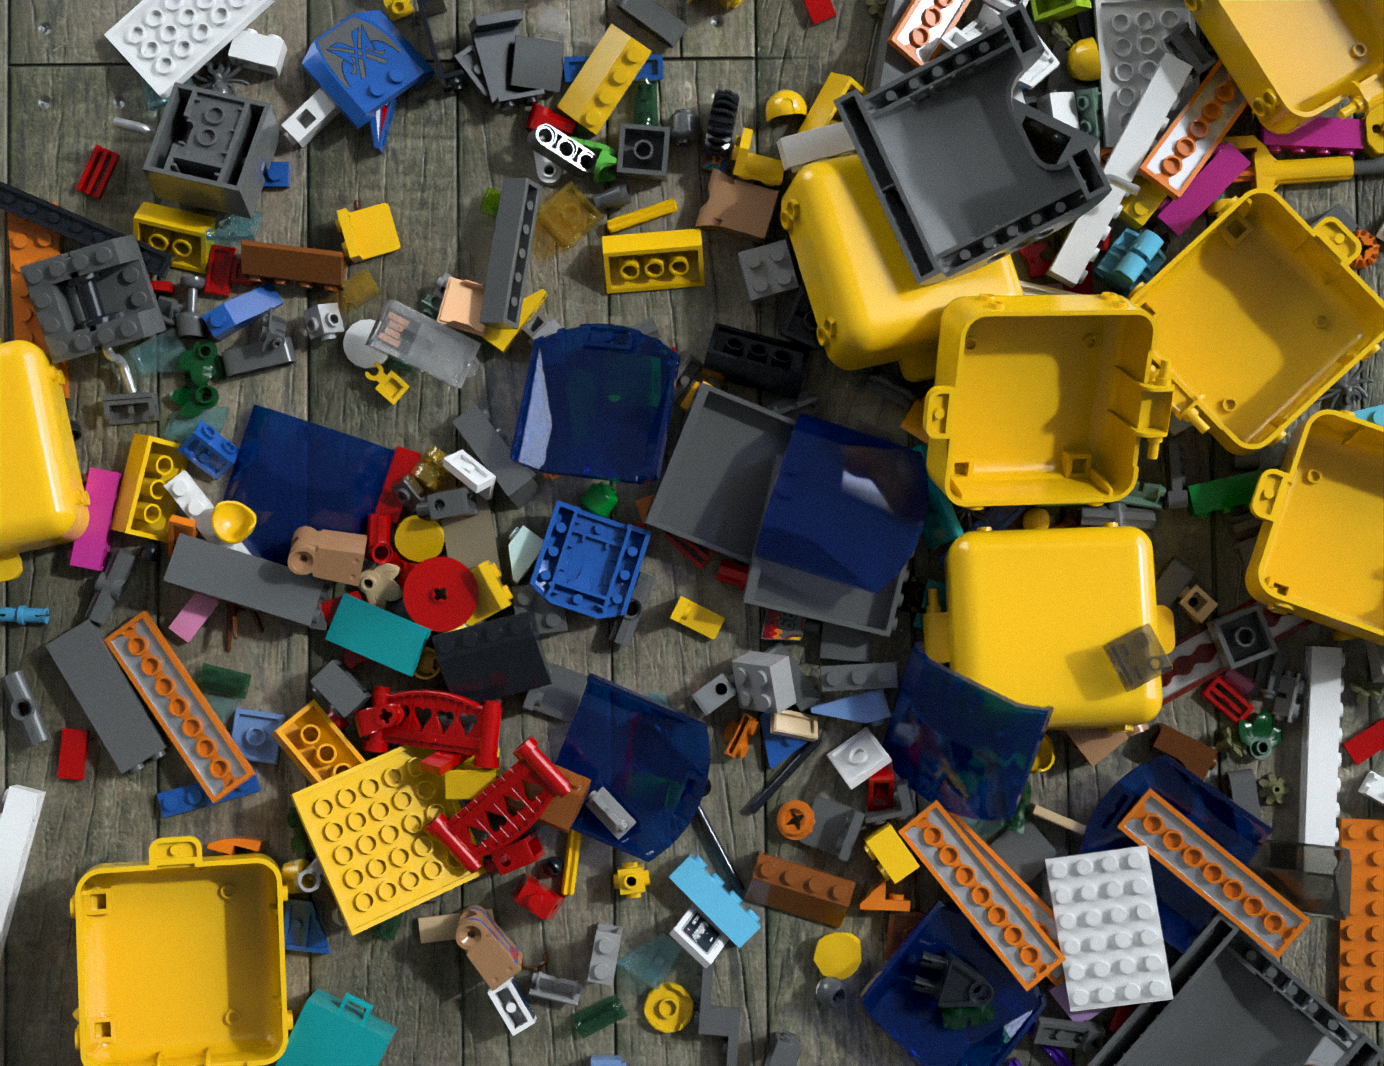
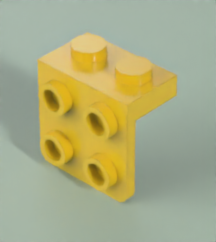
[731,128,784,186]
[335,203,401,263]
[466,560,513,626]

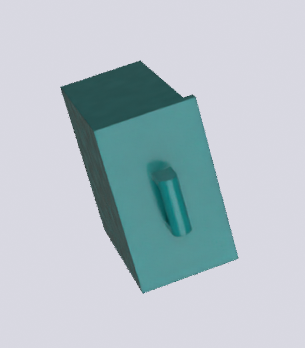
[275,988,398,1066]

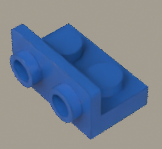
[177,420,240,481]

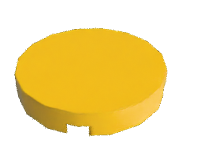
[394,515,444,562]
[644,982,693,1033]

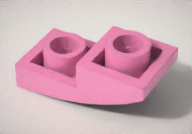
[169,593,221,643]

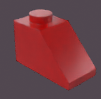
[866,757,894,812]

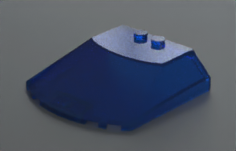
[510,323,680,485]
[223,405,396,566]
[754,413,929,594]
[882,641,1054,821]
[555,673,710,862]
[1079,754,1274,954]
[857,901,1047,1066]

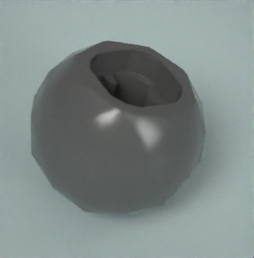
[816,977,847,1008]

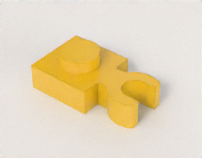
[365,362,410,405]

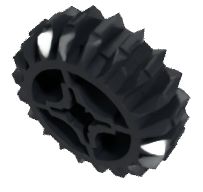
[704,89,740,157]

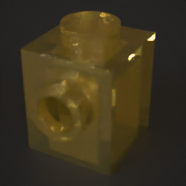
[341,268,382,308]

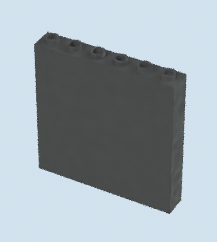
[643,382,841,564]
[741,454,927,637]

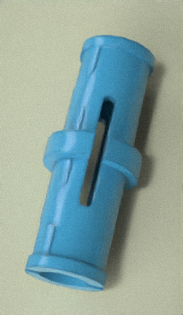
[0,605,49,625]

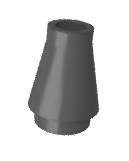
[594,183,632,209]

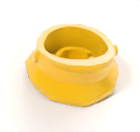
[813,932,862,980]

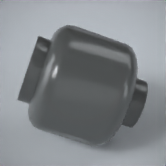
[668,109,700,148]

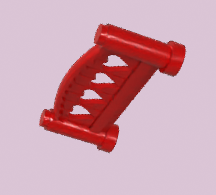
[363,685,502,768]
[423,736,572,874]

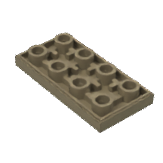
[436,486,503,581]

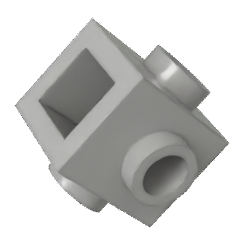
[303,303,344,342]
[521,311,566,355]

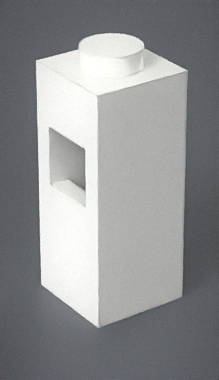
[282,88,341,148]

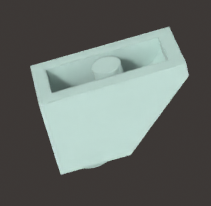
[508,525,543,584]

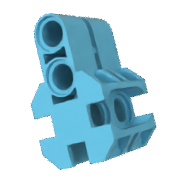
[1092,228,1167,298]

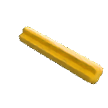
[606,198,678,234]
[561,821,583,896]

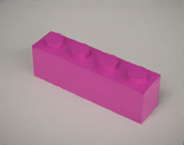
[1258,117,1364,157]
[1156,142,1251,236]
[68,467,124,571]

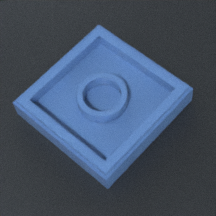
[231,708,286,765]

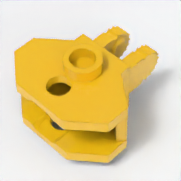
[1361,104,1384,159]

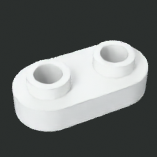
[534,135,562,185]

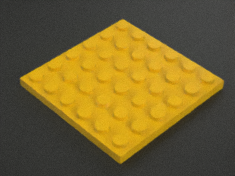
[290,745,487,936]

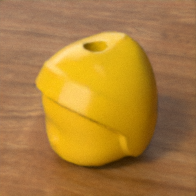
[1022,508,1050,529]

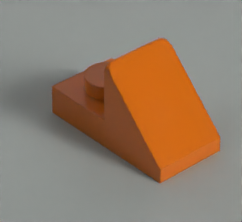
[168,514,200,557]
[858,878,910,911]

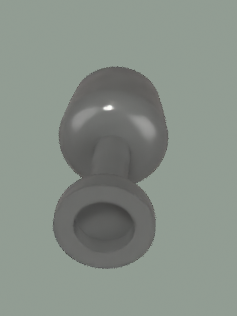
[176,276,206,340]

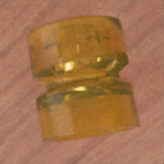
[410,445,450,492]

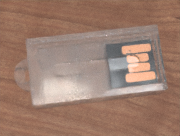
[365,299,481,389]

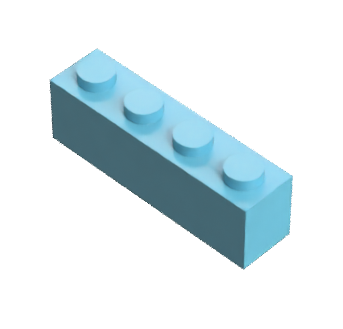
[669,853,761,949]

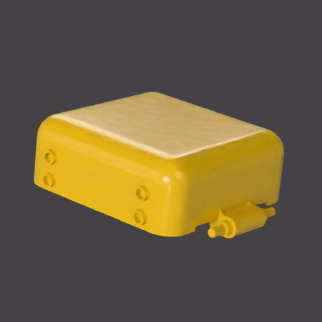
[1183,0,1384,134]
[780,152,1024,382]
[1127,188,1384,456]
[923,292,1175,510]
[0,338,90,583]
[1245,409,1384,646]
[923,522,1175,737]
[70,836,293,1066]

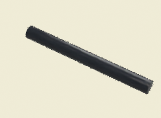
[748,737,822,814]
[690,801,745,894]

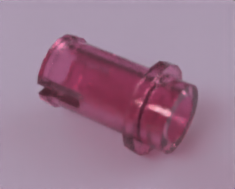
[1221,669,1255,696]

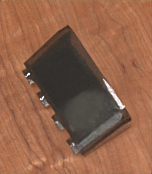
[1242,839,1352,920]

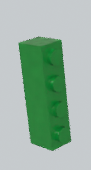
[1183,465,1281,519]

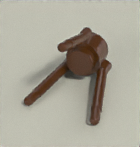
[226,603,264,652]

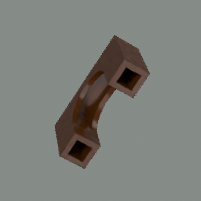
[1115,723,1218,817]

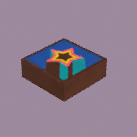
[701,151,731,174]

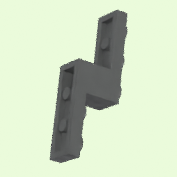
[820,660,944,692]
[694,962,740,1066]

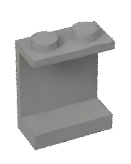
[587,923,623,986]

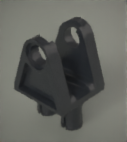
[911,950,994,1007]

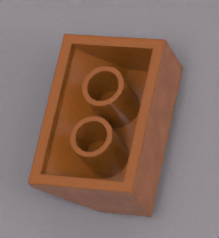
[505,759,591,833]

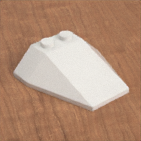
[939,2,1060,90]

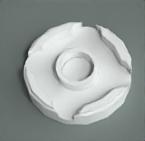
[343,319,393,369]

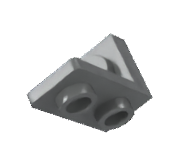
[864,779,915,825]

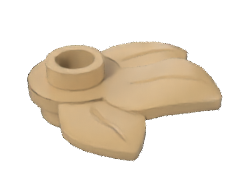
[358,563,403,610]

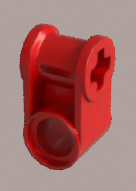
[353,703,405,737]

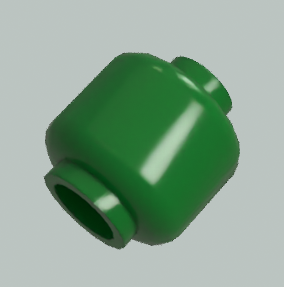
[581,481,618,518]

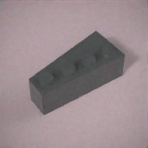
[452,404,543,509]

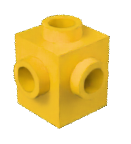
[613,861,650,898]

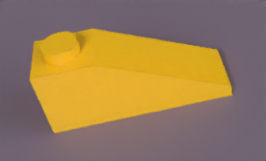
[480,289,548,355]

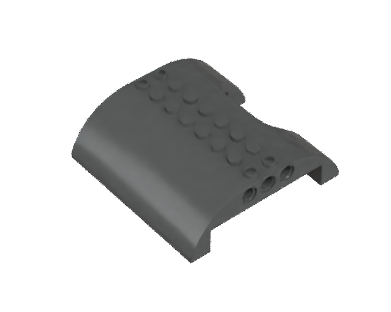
[833,3,1112,285]
[1088,912,1384,1066]

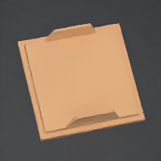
[436,276,487,337]

